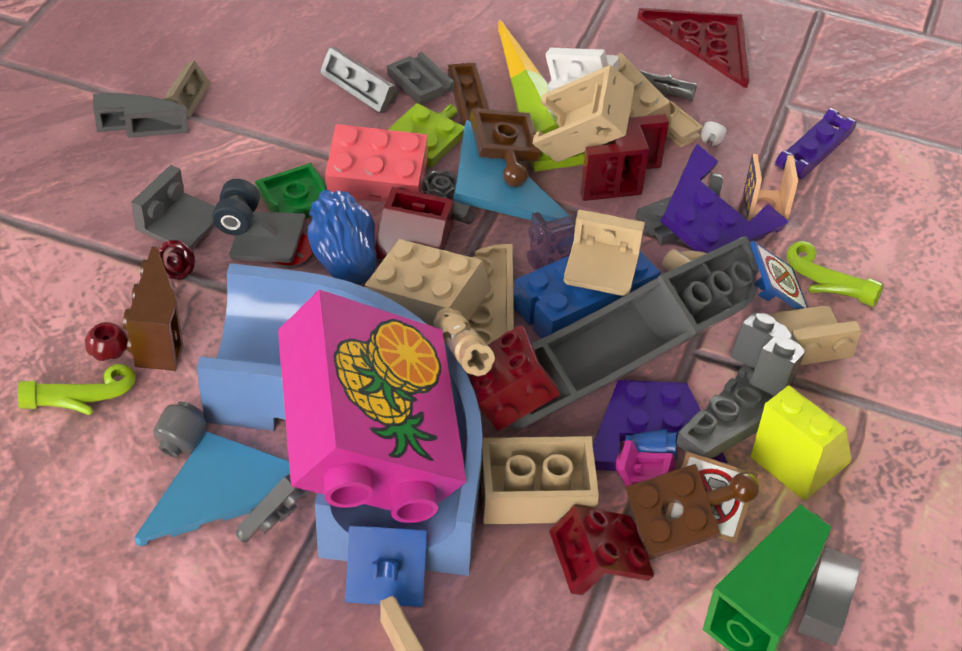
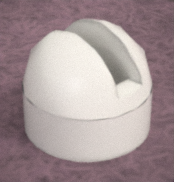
[701,121,727,147]

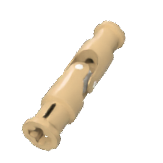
[433,307,495,376]

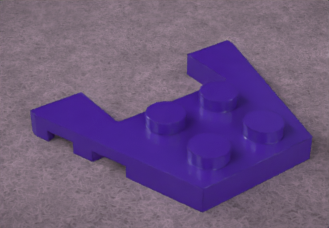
[661,144,789,253]
[593,380,728,471]

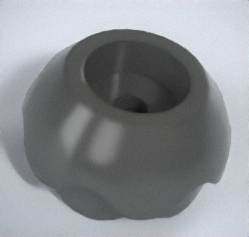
[422,170,457,199]

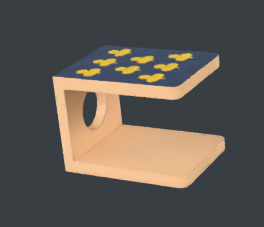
[743,154,798,220]

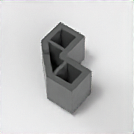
[730,312,805,396]

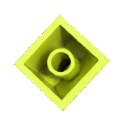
[750,385,852,501]

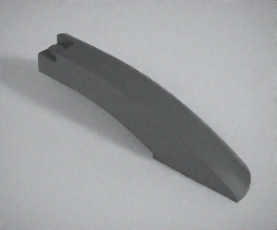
[508,236,759,429]

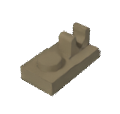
[164,60,211,119]

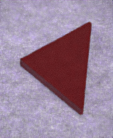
[637,8,749,88]

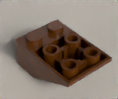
[123,246,184,371]

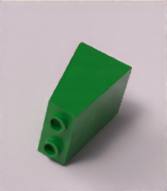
[702,504,832,651]

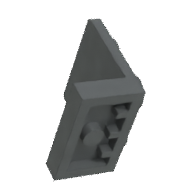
[131,165,215,249]

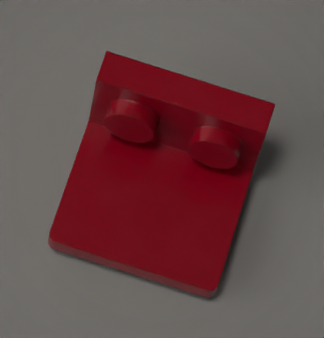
[549,505,654,595]

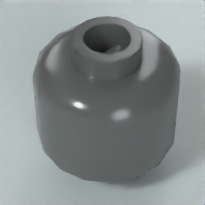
[153,401,207,458]

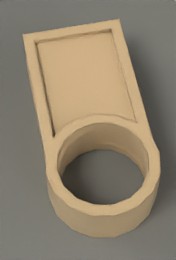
[667,100,703,148]

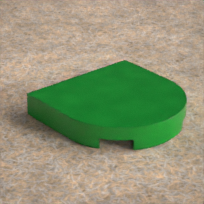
[255,163,327,218]

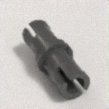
[641,70,697,101]

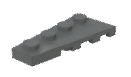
[676,364,774,459]

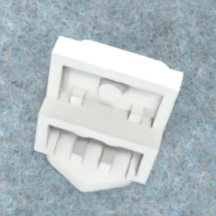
[545,48,620,92]

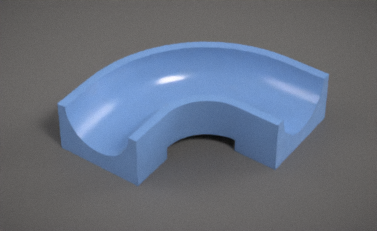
[197,263,483,576]

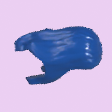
[307,190,377,284]

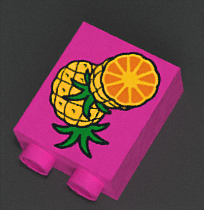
[278,289,467,523]

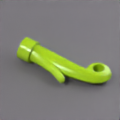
[787,241,884,307]
[18,363,136,415]

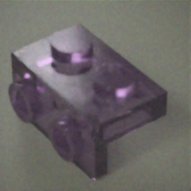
[527,212,577,270]

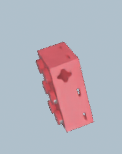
[325,124,428,202]

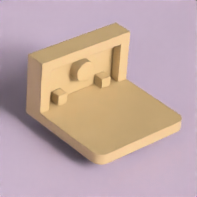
[564,209,645,296]
[770,306,862,365]

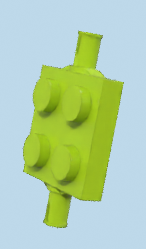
[388,103,464,168]

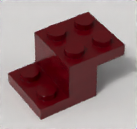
[580,114,669,201]

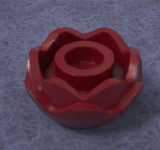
[158,240,195,280]
[85,322,128,361]

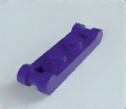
[775,108,857,179]

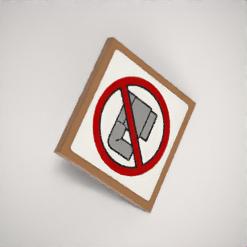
[665,452,758,544]

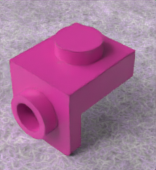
[616,440,676,487]

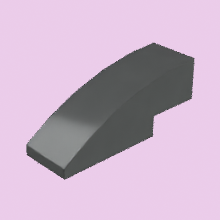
[93,93,189,138]
[798,547,862,646]

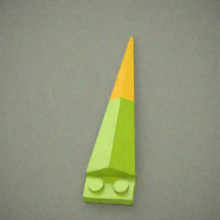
[498,20,585,172]

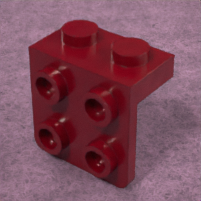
[465,326,560,431]

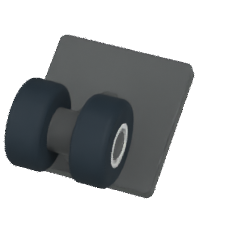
[212,179,306,263]

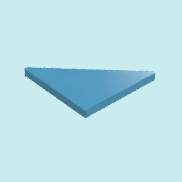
[453,120,573,229]
[135,432,290,546]

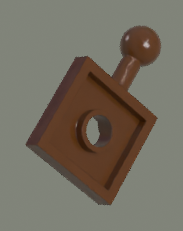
[470,108,541,188]
[625,464,759,560]

